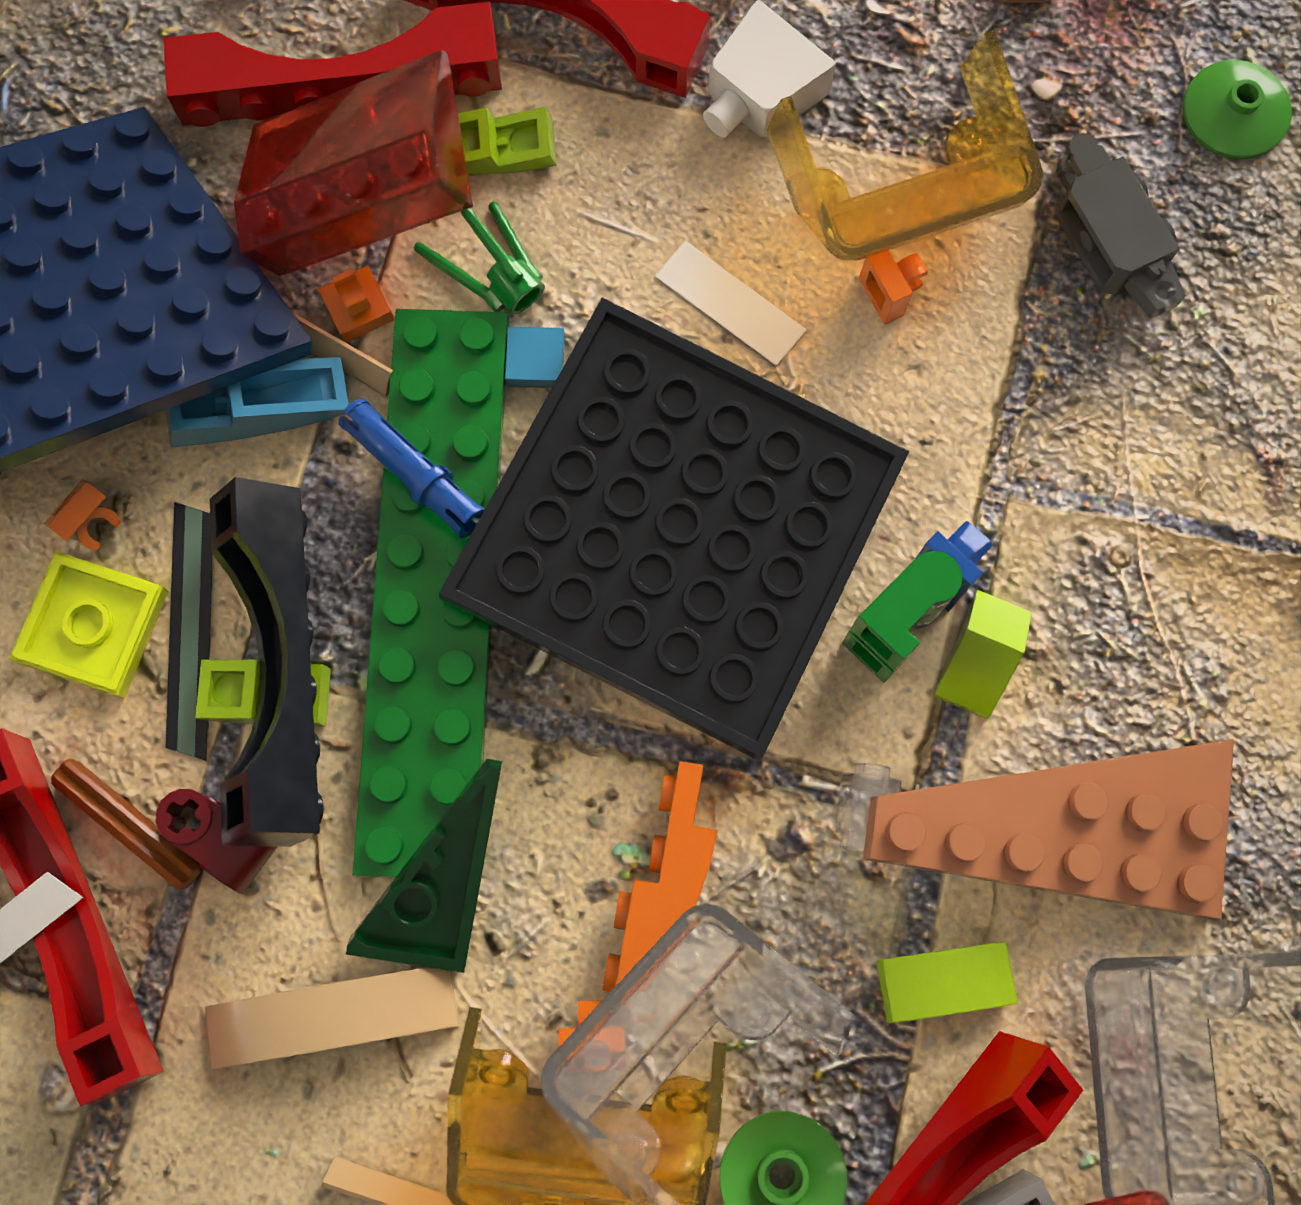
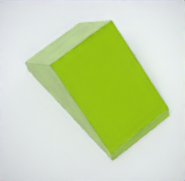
[933,590,1031,719]

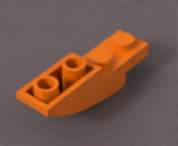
[603,761,718,1008]

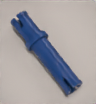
[338,398,485,539]

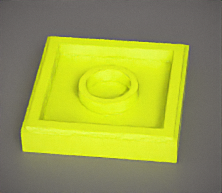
[9,551,169,699]

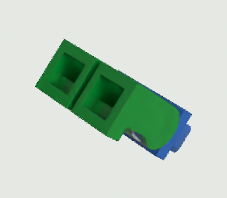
[842,521,993,683]

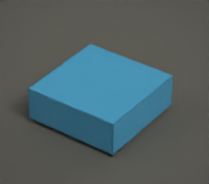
[505,326,565,388]

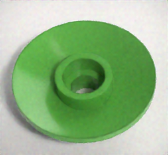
[1183,60,1292,159]
[719,1111,848,1205]

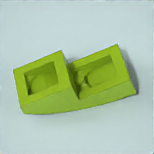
[436,106,557,175]
[195,660,331,727]
[876,941,1018,1023]

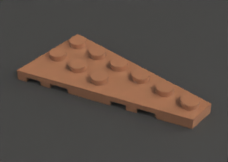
[863,739,1234,919]

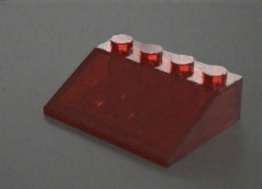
[234,49,473,276]

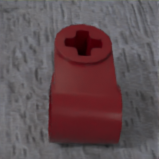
[155,789,277,894]

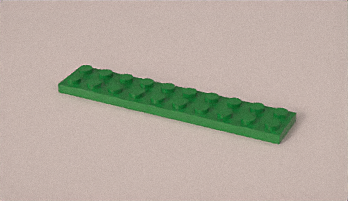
[352,309,509,878]

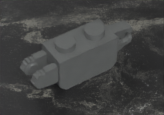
[1056,132,1186,318]

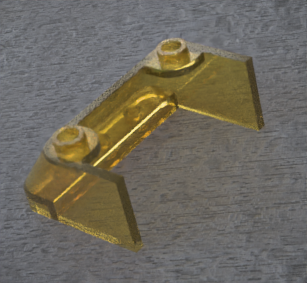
[767,30,1043,261]
[446,1007,727,1205]

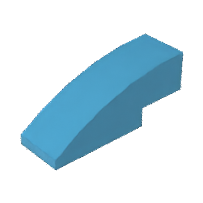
[165,357,349,448]

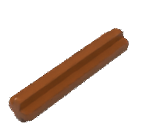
[51,759,203,890]

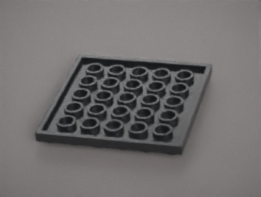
[439,297,910,761]

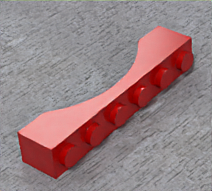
[403,0,711,98]
[163,2,502,127]
[0,728,164,1106]
[864,1031,1084,1205]

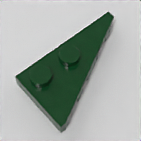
[346,759,502,973]

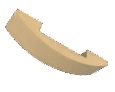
[205,967,459,1070]

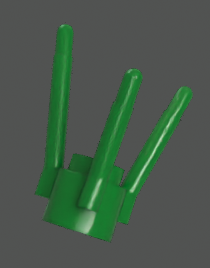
[413,201,545,315]

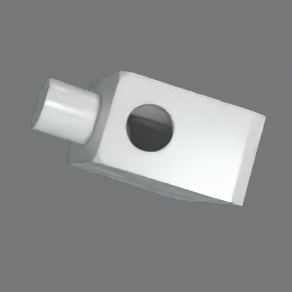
[703,0,836,138]

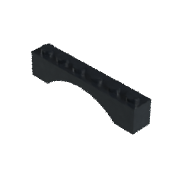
[209,477,324,847]

